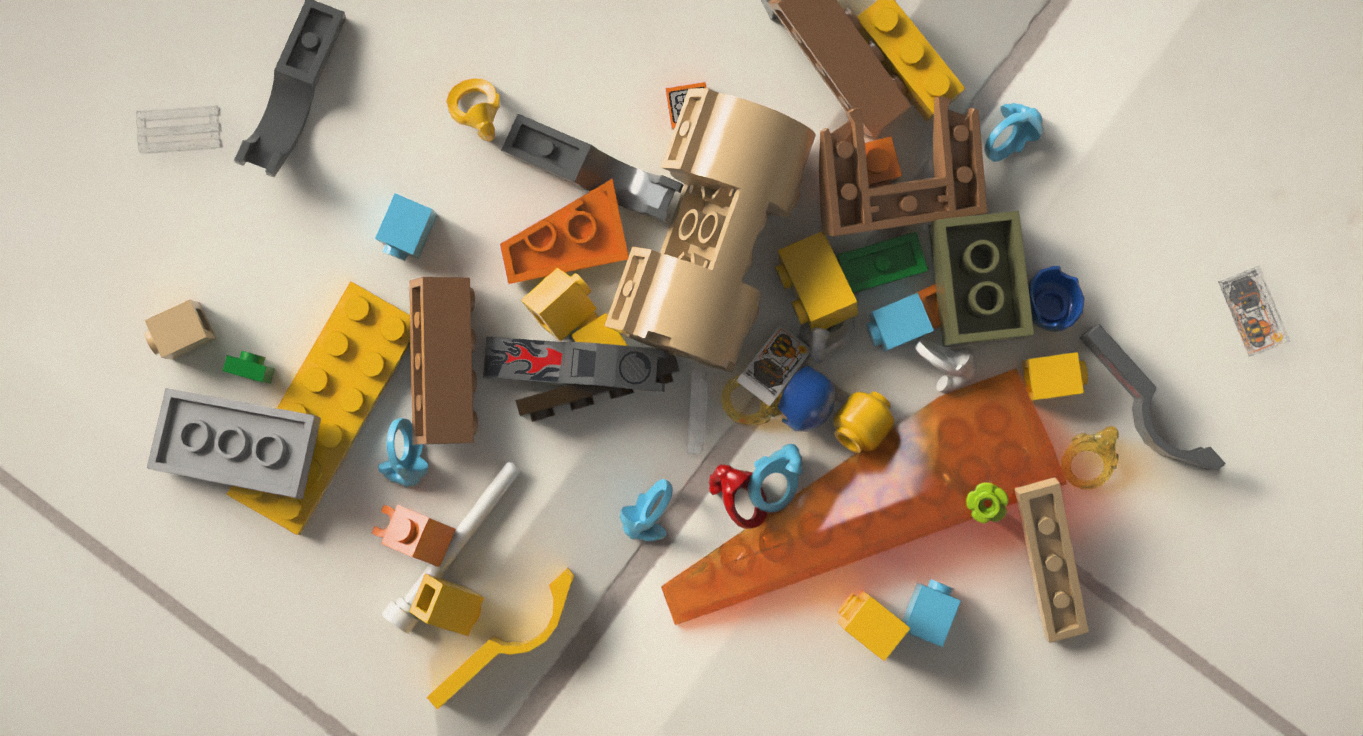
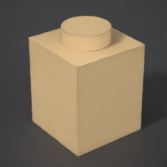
[144,299,216,360]

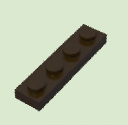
[515,355,680,422]

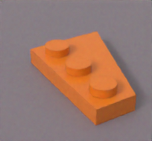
[500,179,629,284]

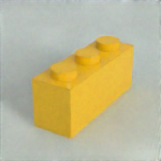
[857,0,966,122]

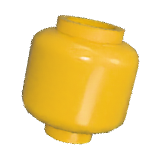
[833,391,894,453]

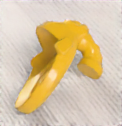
[446,78,500,142]

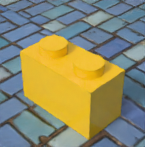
[775,231,858,332]
[837,590,910,661]

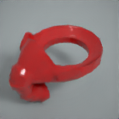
[708,464,767,529]

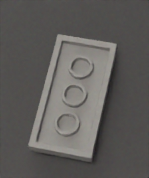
[147,388,321,499]

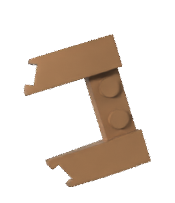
[819,97,988,237]

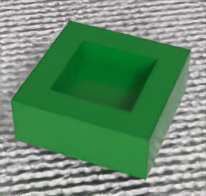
[222,351,275,384]

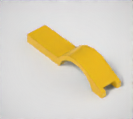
[426,568,575,710]

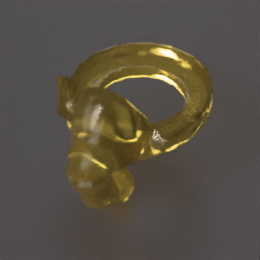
[721,375,783,425]
[1061,426,1119,489]

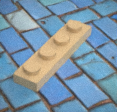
[1015,477,1089,643]

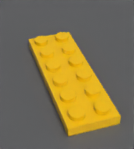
[226,281,410,535]

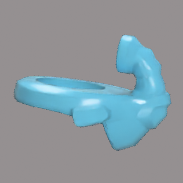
[984,103,1043,162]
[378,418,428,488]
[748,444,803,513]
[620,479,673,542]

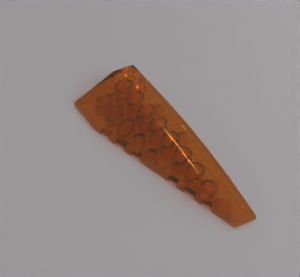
[661,368,1067,625]

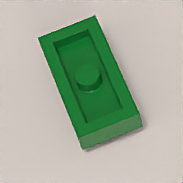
[836,232,928,294]

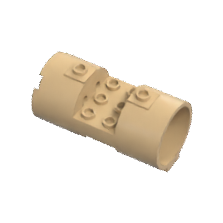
[604,88,816,372]

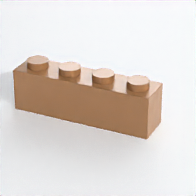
[768,0,911,137]
[409,277,478,445]

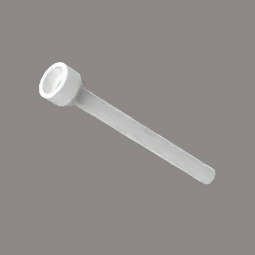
[382,462,520,634]

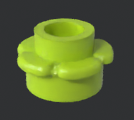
[966,482,1009,523]

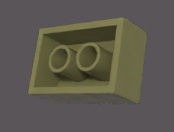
[928,211,1034,347]

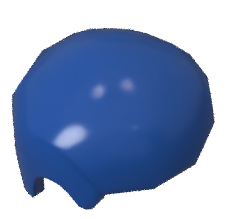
[1028,266,1085,332]
[778,366,835,432]

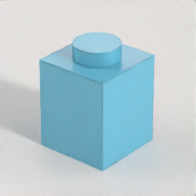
[375,193,438,261]
[865,293,934,352]
[902,579,961,647]

